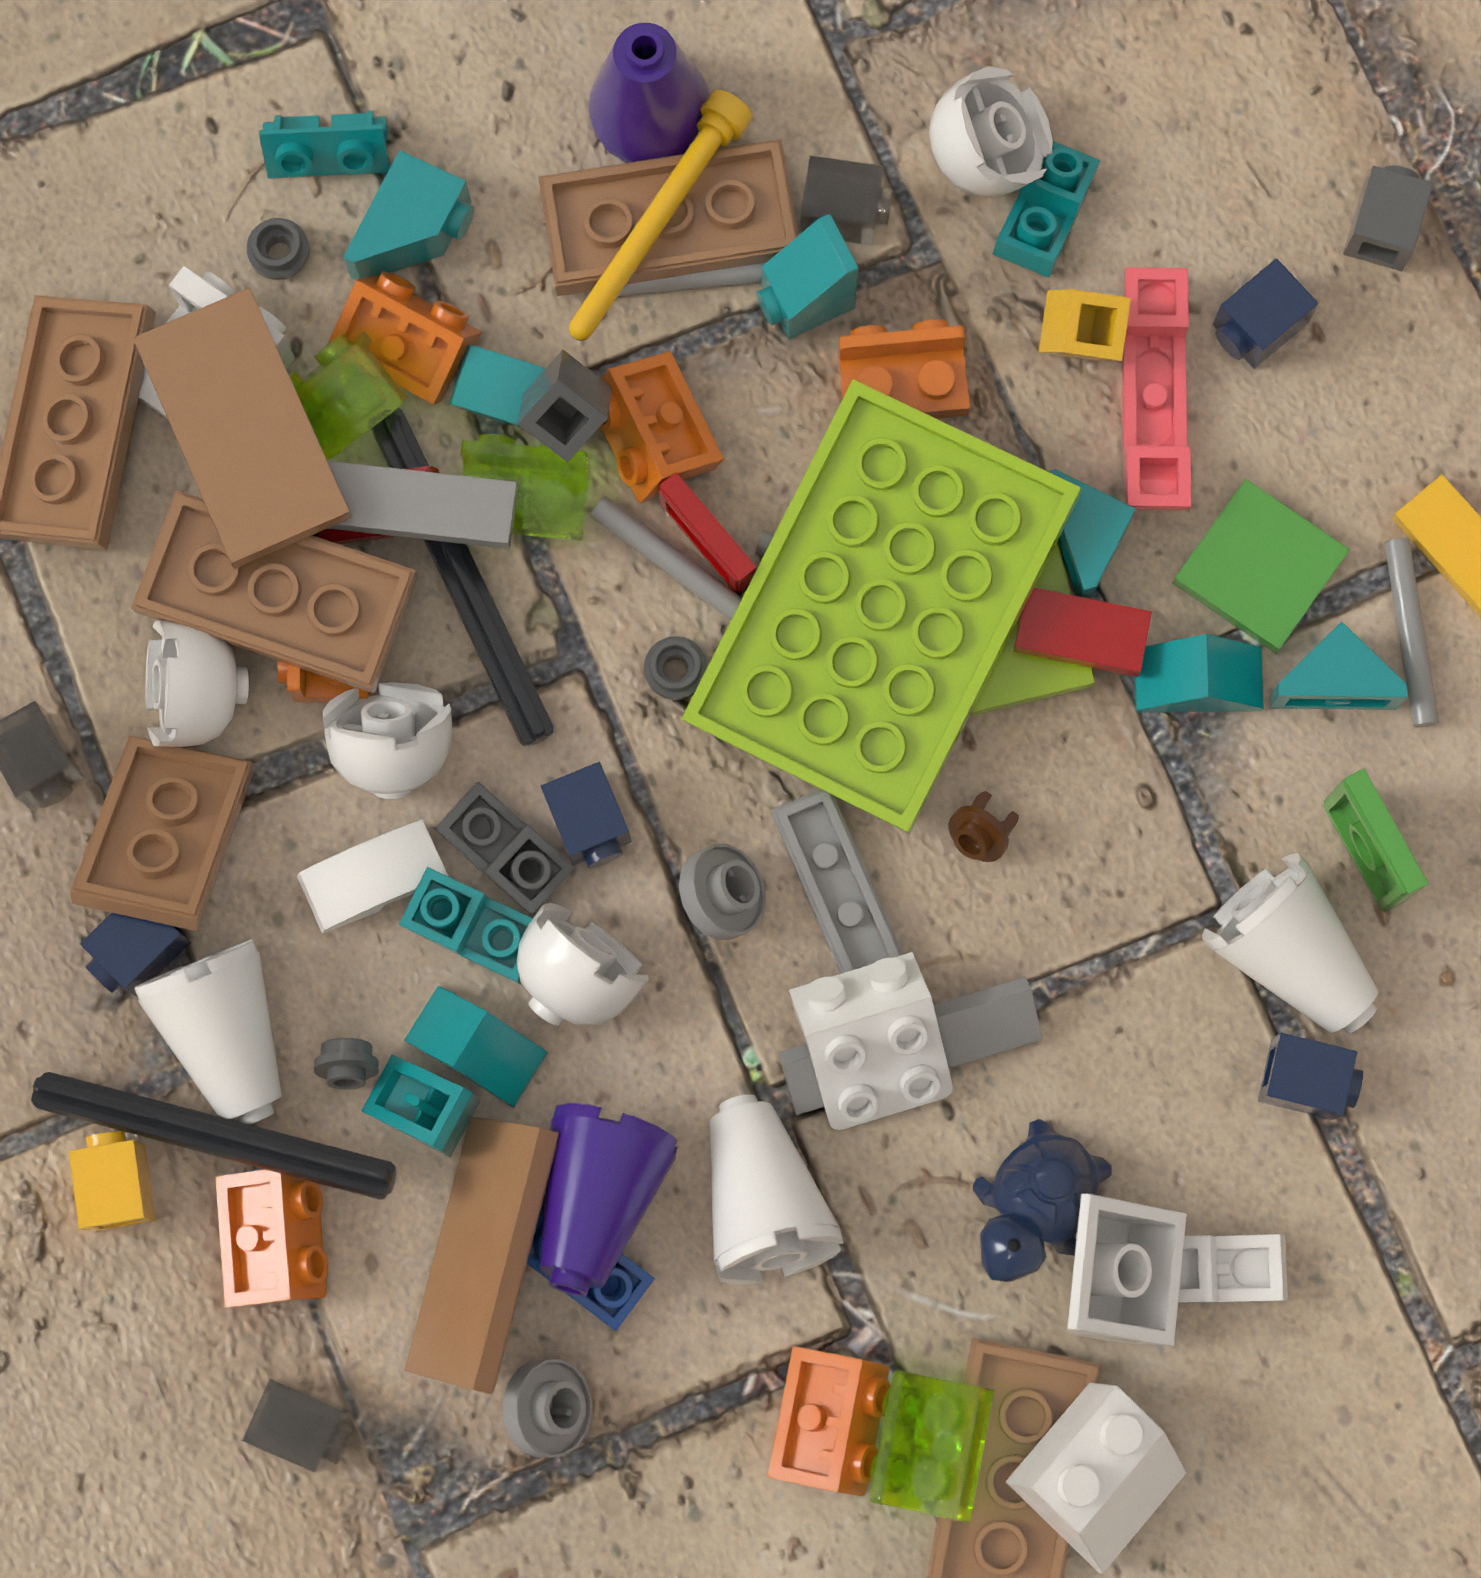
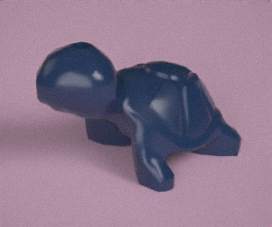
[973,1119,1112,1282]

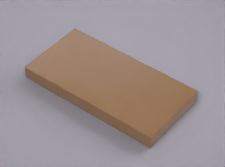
[538,139,799,296]
[133,287,352,569]
[0,295,156,550]
[131,490,418,693]
[404,1116,559,1395]
[926,1338,1102,1578]

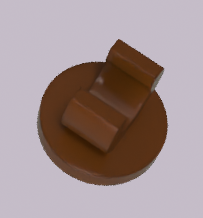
[948,791,1019,862]

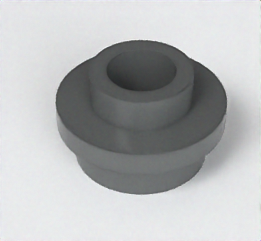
[247,218,309,280]
[644,636,707,700]
[314,1038,379,1090]

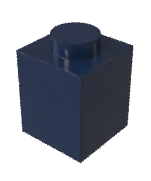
[1213,258,1319,369]
[541,761,632,869]
[80,913,191,997]
[1257,1033,1363,1120]

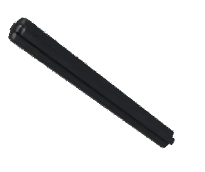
[369,407,554,746]
[31,1072,397,1200]

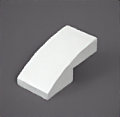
[297,819,448,934]
[1178,1234,1288,1303]

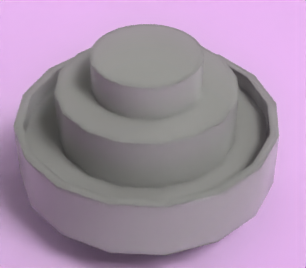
[679,844,766,940]
[502,1359,592,1458]

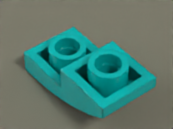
[992,141,1101,278]
[449,345,546,428]
[399,867,533,985]

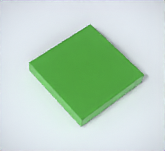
[1172,479,1350,654]
[1322,768,1429,912]

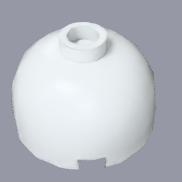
[929,66,1053,197]
[145,621,249,747]
[322,682,453,799]
[517,903,649,1026]

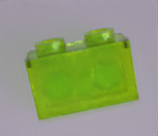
[289,331,407,461]
[461,434,590,541]
[870,1370,994,1523]

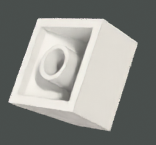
[1068,1194,1187,1346]
[1006,1382,1186,1574]

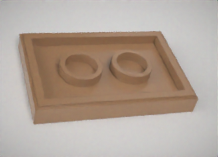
[70,735,253,931]

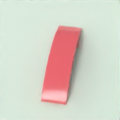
[1121,267,1191,510]

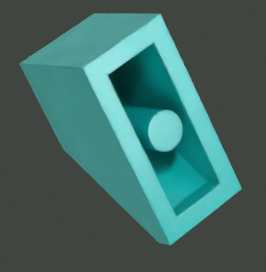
[343,150,474,280]
[756,213,858,340]

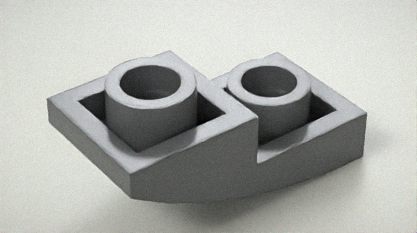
[434,782,575,915]

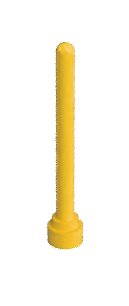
[569,89,753,341]

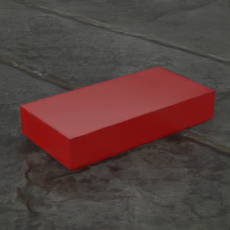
[659,472,757,595]
[1013,588,1152,677]

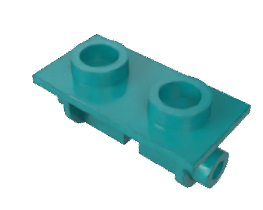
[259,110,390,178]

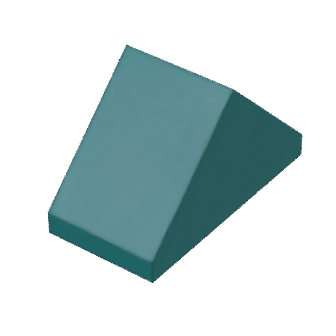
[1047,469,1136,599]
[1269,621,1407,710]
[1135,634,1264,713]
[404,986,548,1107]
[361,1054,480,1158]

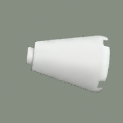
[1202,853,1378,1033]
[134,940,282,1125]
[710,1095,844,1285]

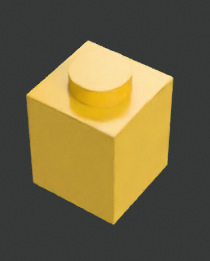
[1039,289,1131,361]
[68,1131,156,1232]

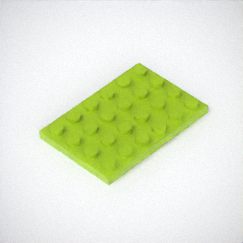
[682,379,1082,834]

